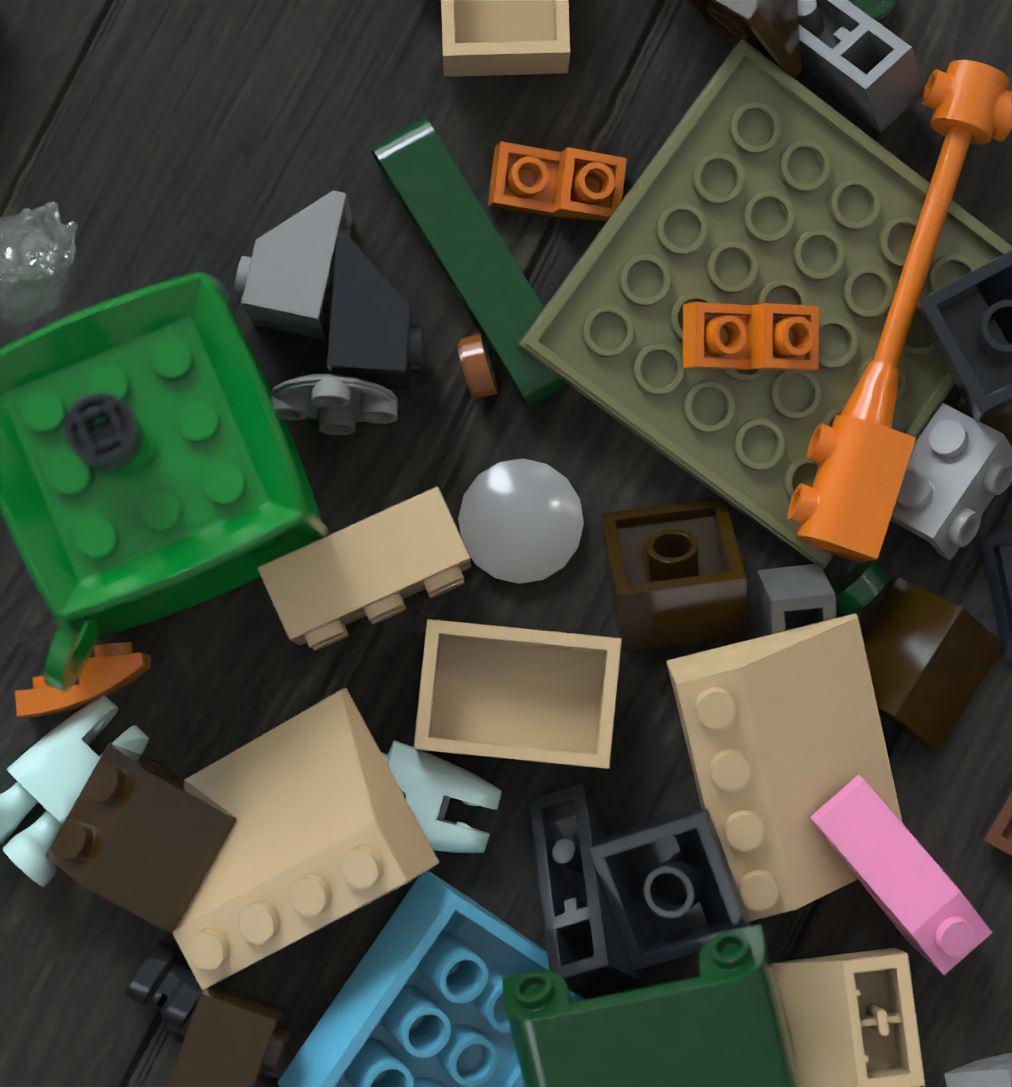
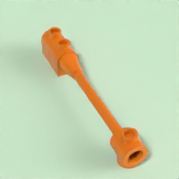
[787,60,1012,563]

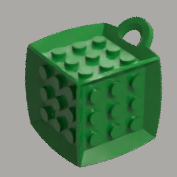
[0,272,329,692]

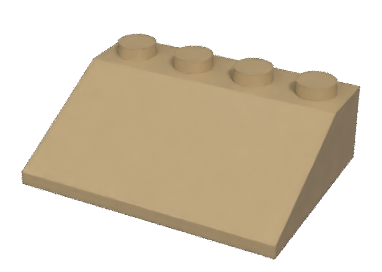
[666,613,903,921]
[173,688,439,990]

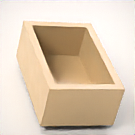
[441,0,570,77]
[258,486,471,651]
[414,619,621,769]

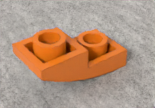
[487,141,627,221]
[683,302,819,371]
[15,642,151,718]

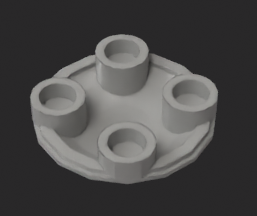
[271,374,398,435]
[458,458,584,584]

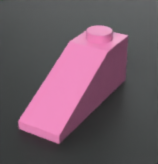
[809,775,992,975]

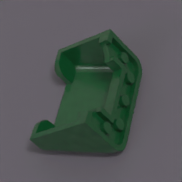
[502,924,800,1087]

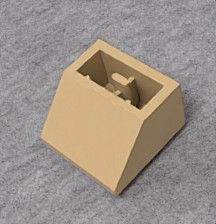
[772,948,925,1087]

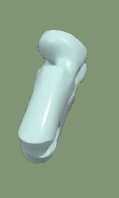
[0,695,149,887]
[381,740,502,853]

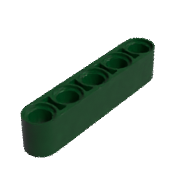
[370,117,569,409]

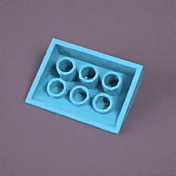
[277,870,584,1087]

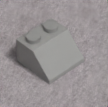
[235,190,353,341]

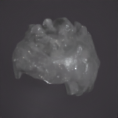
[0,202,78,324]

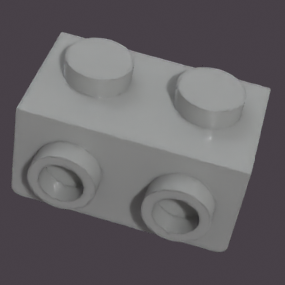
[890,403,1012,560]

